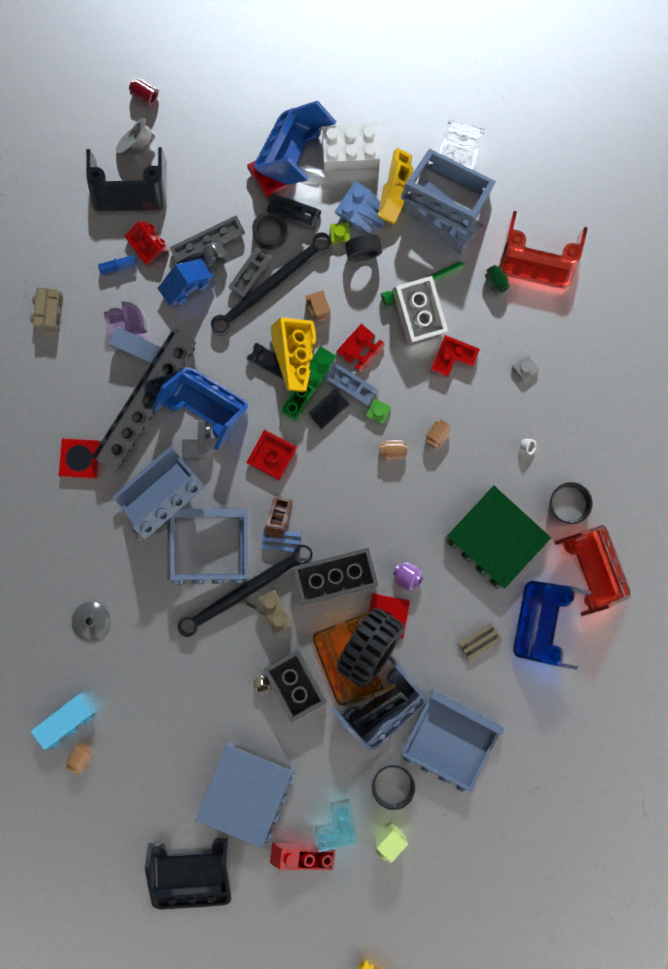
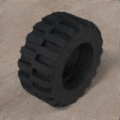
[336,608,405,687]

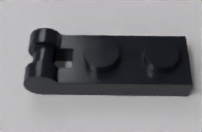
[266,193,321,230]
[246,343,284,380]

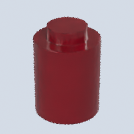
[129,78,159,106]

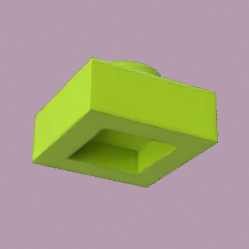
[330,223,350,244]

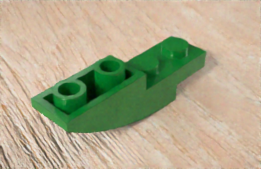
[280,346,337,421]

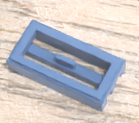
[261,529,302,553]

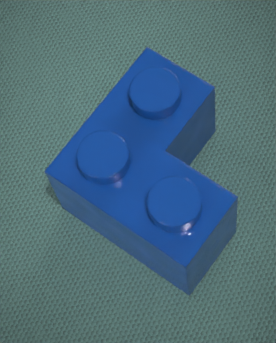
[157,259,214,306]

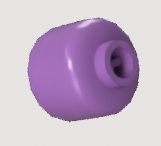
[393,562,423,591]

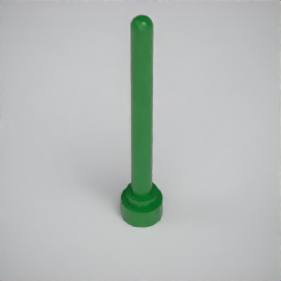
[381,261,464,307]

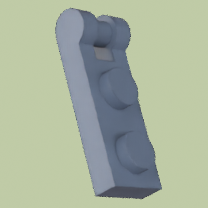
[324,363,379,407]

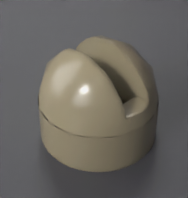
[254,676,270,693]

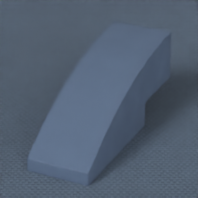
[108,327,166,370]

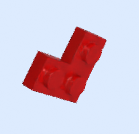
[430,335,480,378]

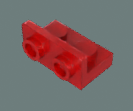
[124,221,169,265]

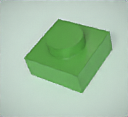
[366,399,391,425]

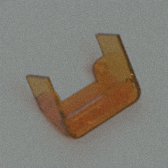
[313,612,397,706]

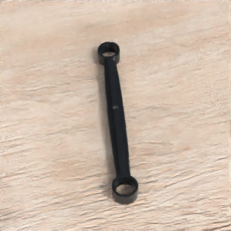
[211,232,331,336]
[177,544,313,637]

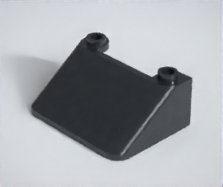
[145,838,232,910]

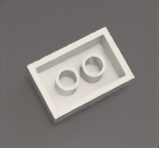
[322,123,380,171]
[392,276,448,344]

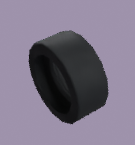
[252,211,288,250]
[345,235,382,261]

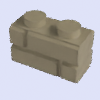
[30,288,63,331]
[257,590,292,634]

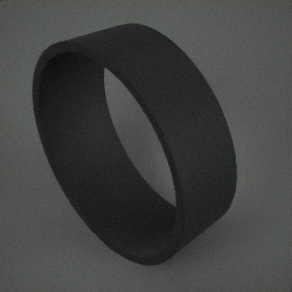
[549,482,593,524]
[372,765,415,810]

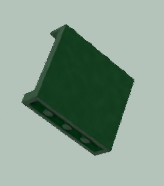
[446,485,551,589]

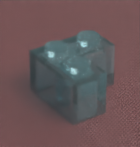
[315,799,358,852]

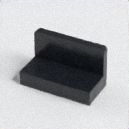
[309,387,350,430]

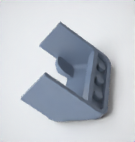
[331,656,427,751]

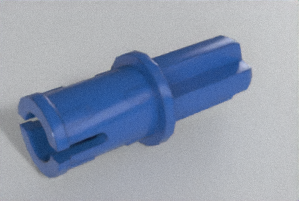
[98,255,137,275]

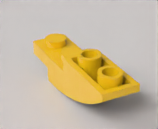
[377,147,414,224]

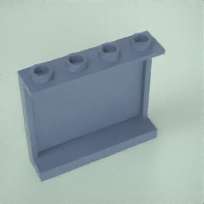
[112,446,205,540]
[401,690,505,793]
[195,742,295,848]

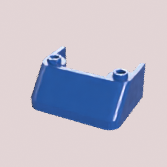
[254,100,337,185]
[152,367,248,450]

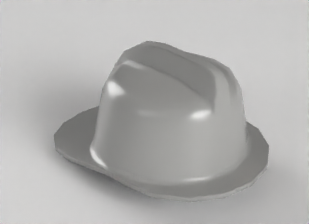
[116,117,155,154]

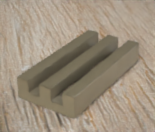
[459,623,502,660]

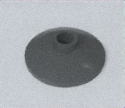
[72,602,111,641]

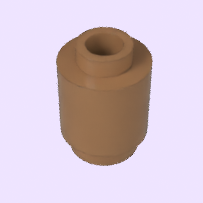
[425,420,451,449]
[380,440,407,460]
[66,743,93,774]

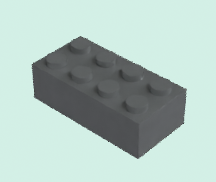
[293,548,378,605]

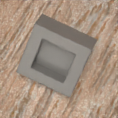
[512,355,539,382]

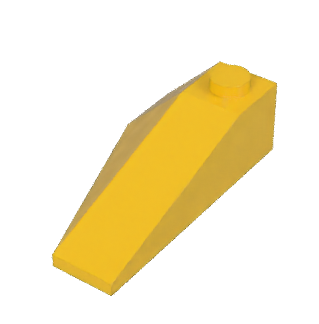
[270,317,316,392]

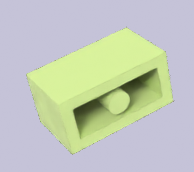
[375,822,408,863]

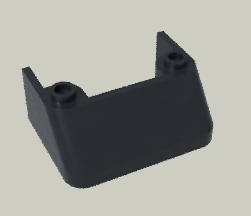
[86,147,167,214]

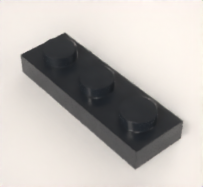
[350,686,411,732]

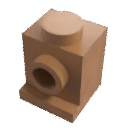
[305,290,331,322]

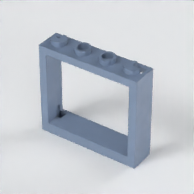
[400,148,496,232]
[167,508,248,584]

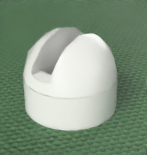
[520,438,536,455]

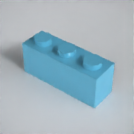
[30,693,97,750]

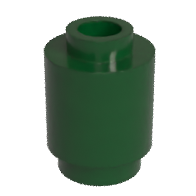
[484,265,510,294]

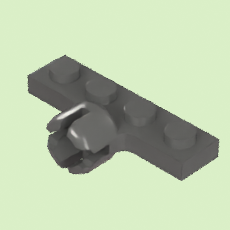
[169,215,245,268]

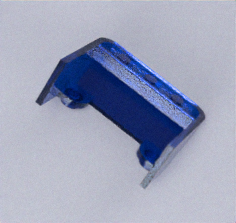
[513,581,591,670]

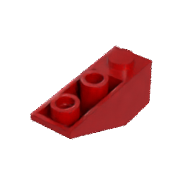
[269,843,336,870]

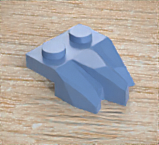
[335,181,384,235]

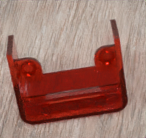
[499,211,588,289]
[554,525,631,616]

